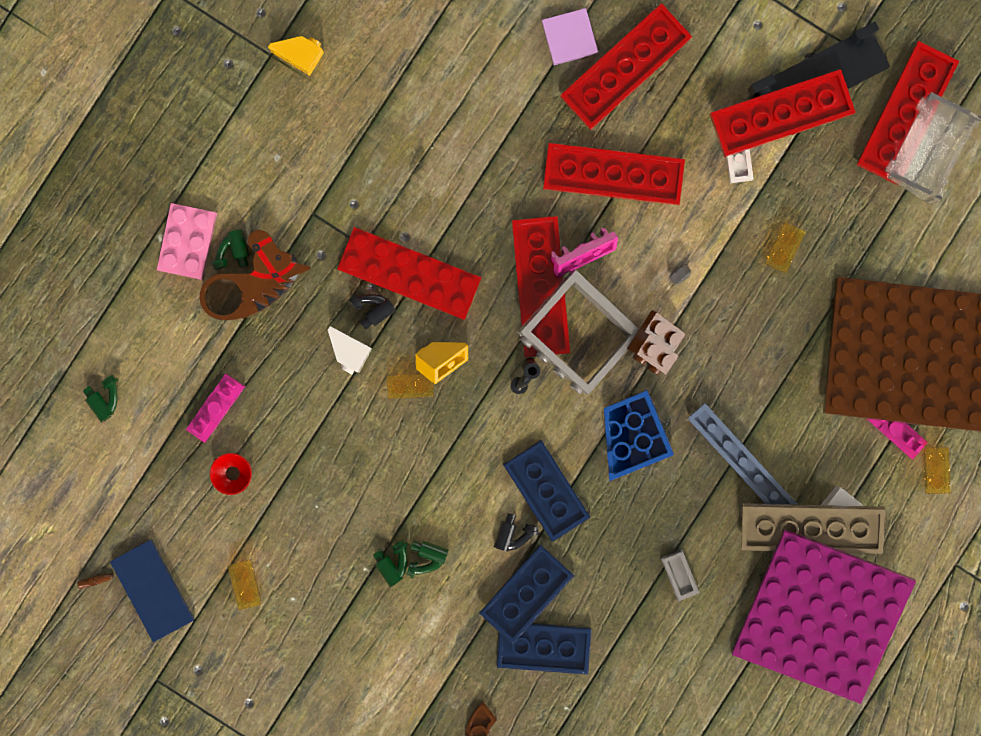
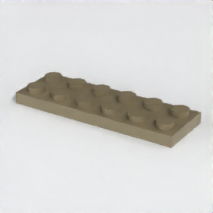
[741,504,885,554]

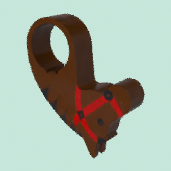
[199,230,310,321]

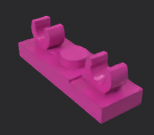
[551,228,618,278]
[186,374,245,443]
[867,419,928,460]

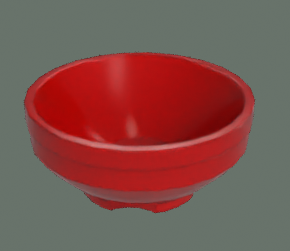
[210,453,252,495]

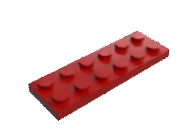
[560,3,692,131]
[856,41,960,185]
[709,69,856,158]
[543,143,685,206]
[512,216,570,358]
[337,227,482,320]

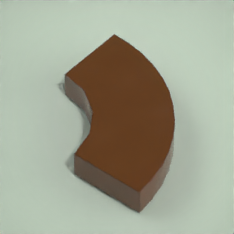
[465,701,497,736]

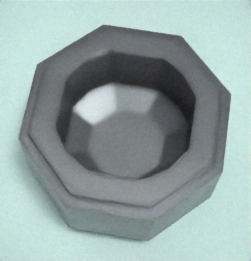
[669,264,691,285]

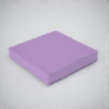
[542,8,598,65]

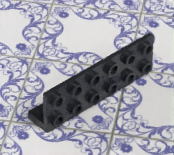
[747,21,890,99]

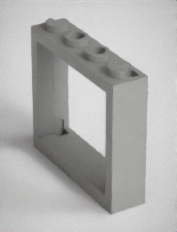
[516,270,639,395]

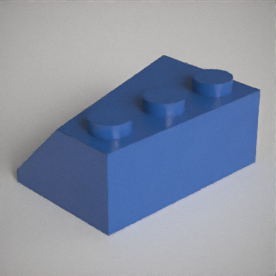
[604,389,674,481]

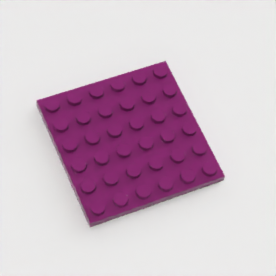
[731,529,916,704]

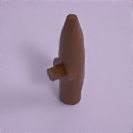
[77,574,113,589]

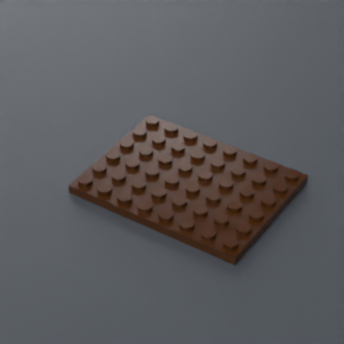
[823,277,981,432]

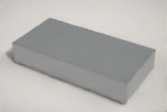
[661,550,699,602]

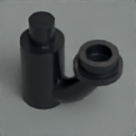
[349,293,397,329]
[510,358,541,394]
[493,513,539,552]

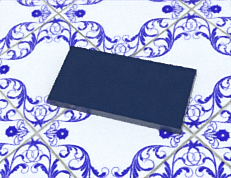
[503,440,591,542]
[110,539,195,642]
[479,545,574,644]
[497,623,592,675]

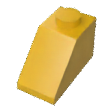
[268,36,324,76]
[415,342,468,384]

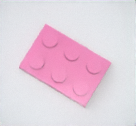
[157,203,217,280]

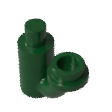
[210,229,249,270]
[83,375,119,423]
[373,540,409,587]
[406,541,449,579]

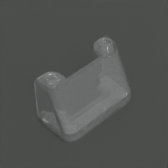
[885,92,981,205]

